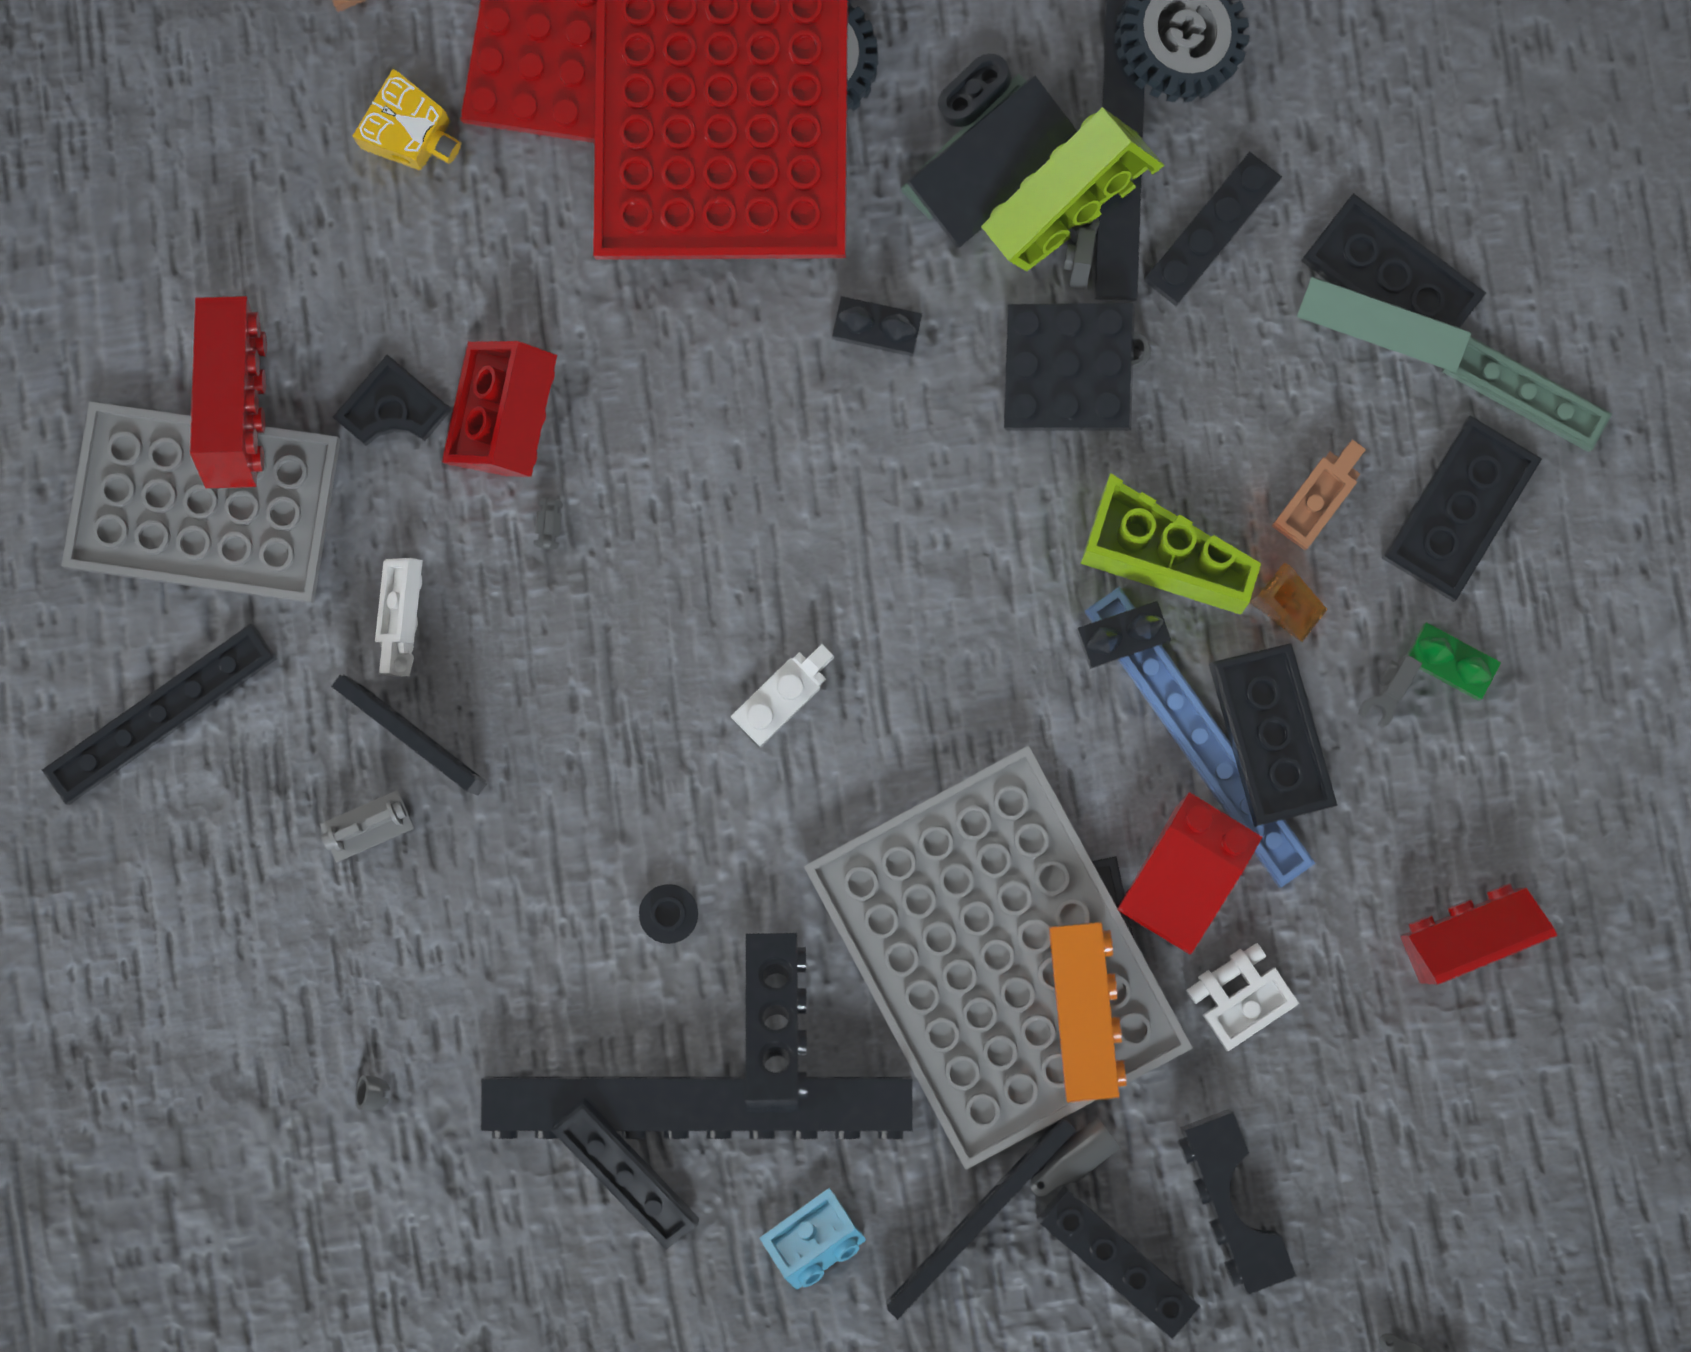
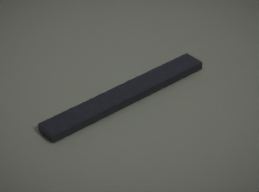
[1095,0,1145,301]

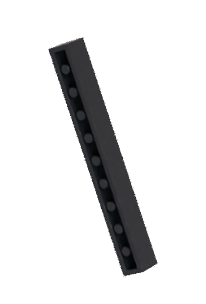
[481,1076,913,1139]

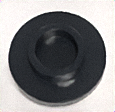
[639,884,699,944]

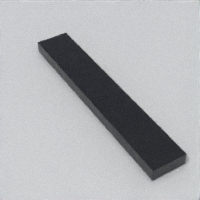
[42,624,277,805]
[886,1118,1076,1320]

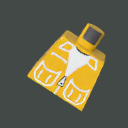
[352,69,461,170]

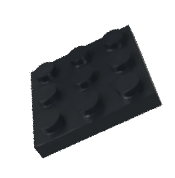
[1004,303,1135,431]

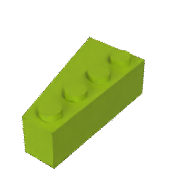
[981,107,1165,271]
[1080,473,1261,615]

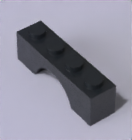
[1177,1109,1296,1295]

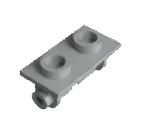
[320,790,415,863]

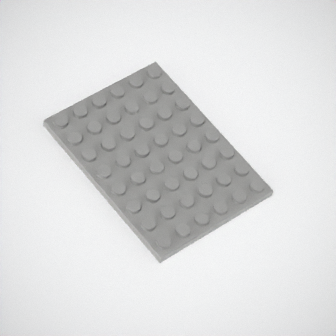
[804,745,1193,1170]

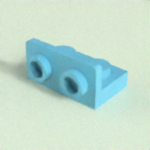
[759,1188,866,1289]

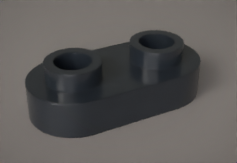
[938,54,1011,127]

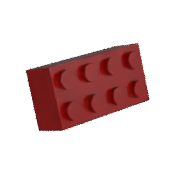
[190,296,267,489]

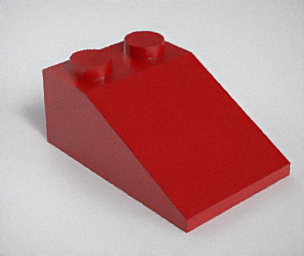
[1117,792,1263,955]

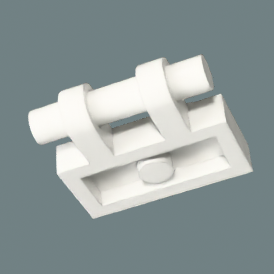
[1186,943,1299,1051]

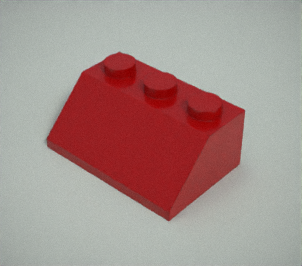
[442,341,557,477]
[1400,883,1558,985]

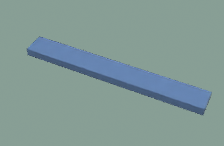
[1084,586,1316,888]

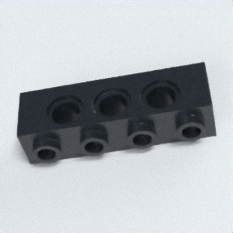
[745,933,807,1112]
[1037,1186,1201,1340]

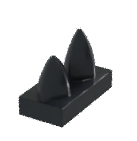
[832,296,922,357]
[1076,601,1172,669]

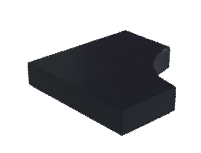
[333,354,452,446]

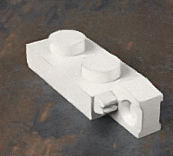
[375,558,423,676]
[730,644,834,747]

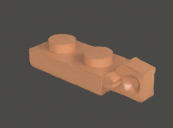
[1272,439,1366,551]

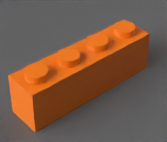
[1049,922,1126,1102]

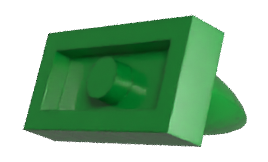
[1407,622,1502,701]

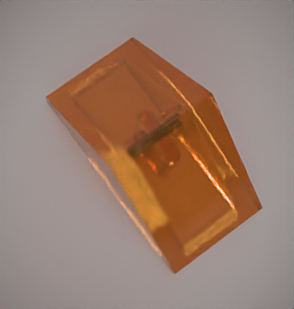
[1250,562,1328,642]

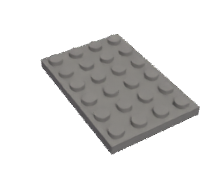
[61,401,341,604]

